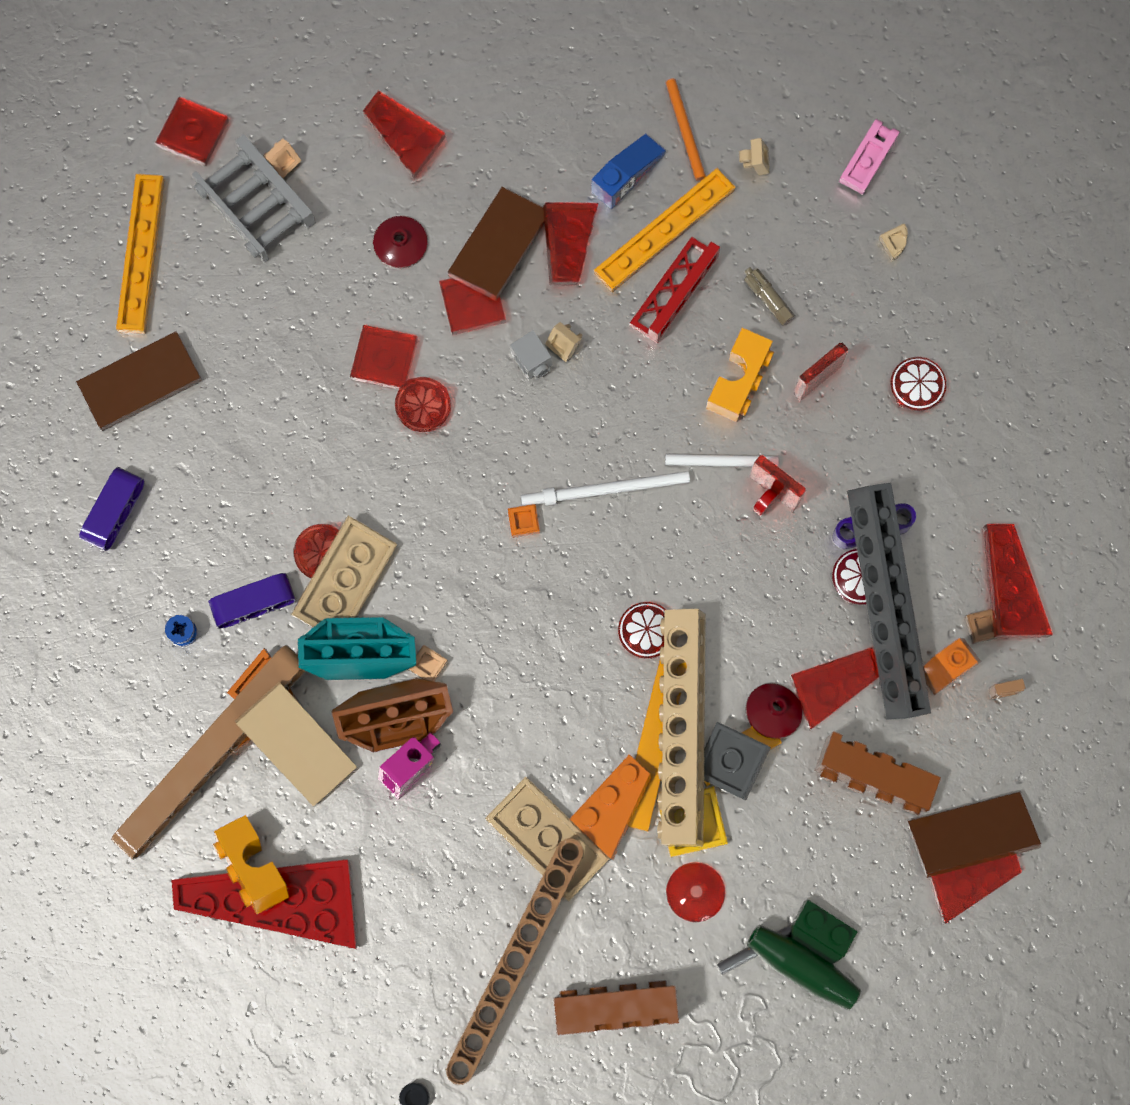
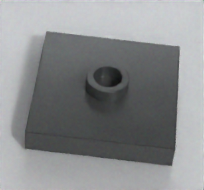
[704,722,771,801]

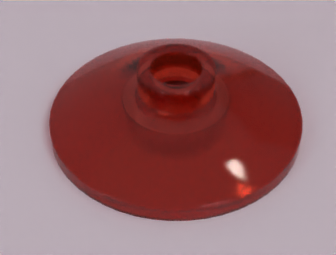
[666,862,725,922]

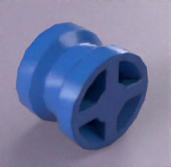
[165,615,198,647]

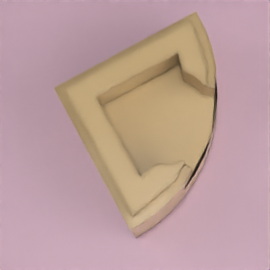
[879,223,908,261]

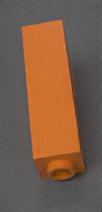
[923,638,982,695]

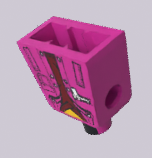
[378,733,441,799]

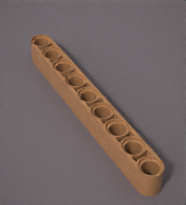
[111,645,305,860]
[446,838,584,1085]

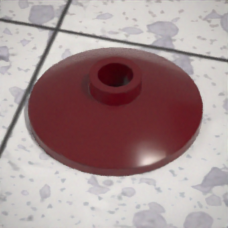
[373,216,428,269]
[745,683,802,739]

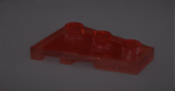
[363,90,445,179]
[543,202,599,285]
[790,647,879,730]
[929,855,1022,924]

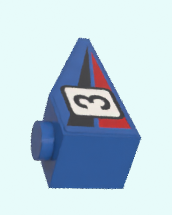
[591,134,666,209]

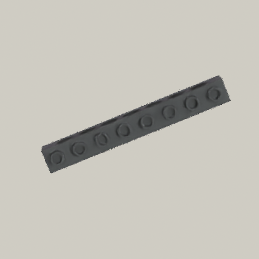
[847,483,931,720]

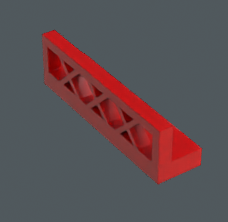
[630,237,720,343]

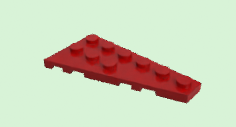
[171,859,357,949]

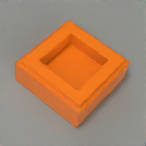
[507,504,540,538]

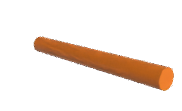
[665,79,706,181]

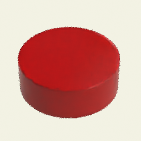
[753,489,779,517]

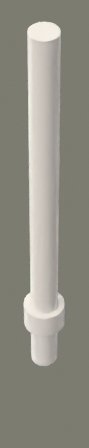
[521,471,690,506]

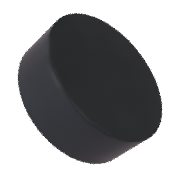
[399,1082,430,1105]

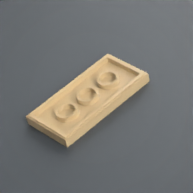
[290,515,397,628]
[235,682,357,807]
[485,777,610,901]

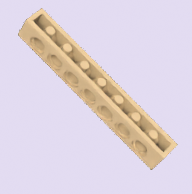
[657,609,706,847]

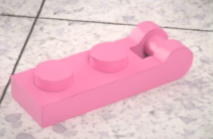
[839,119,900,195]

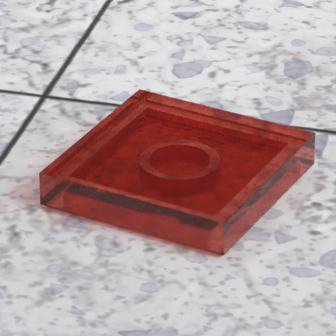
[155,97,229,166]
[439,278,506,335]
[350,325,418,391]
[794,342,849,401]
[749,455,806,511]

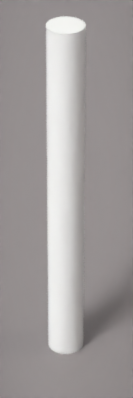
[665,454,779,467]

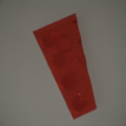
[983,524,1053,638]

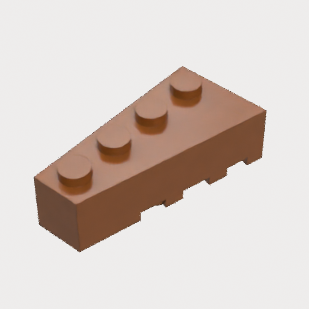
[814,731,941,815]
[554,980,679,1035]

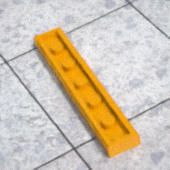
[594,168,735,292]
[116,174,165,334]
[628,660,687,832]

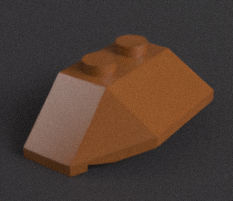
[332,678,453,752]

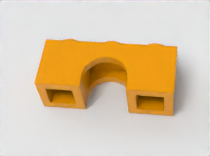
[706,328,774,422]
[213,815,289,914]

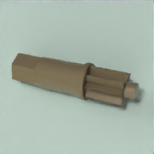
[744,267,795,325]

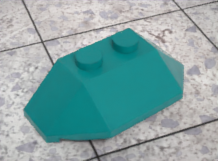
[298,617,416,680]

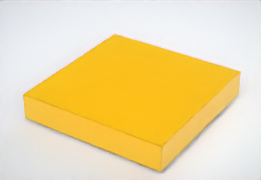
[657,786,728,858]

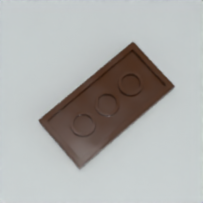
[448,187,550,301]
[76,331,202,431]
[907,792,1041,878]

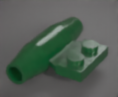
[747,900,861,1010]

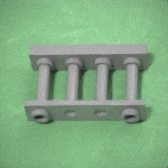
[192,134,316,262]

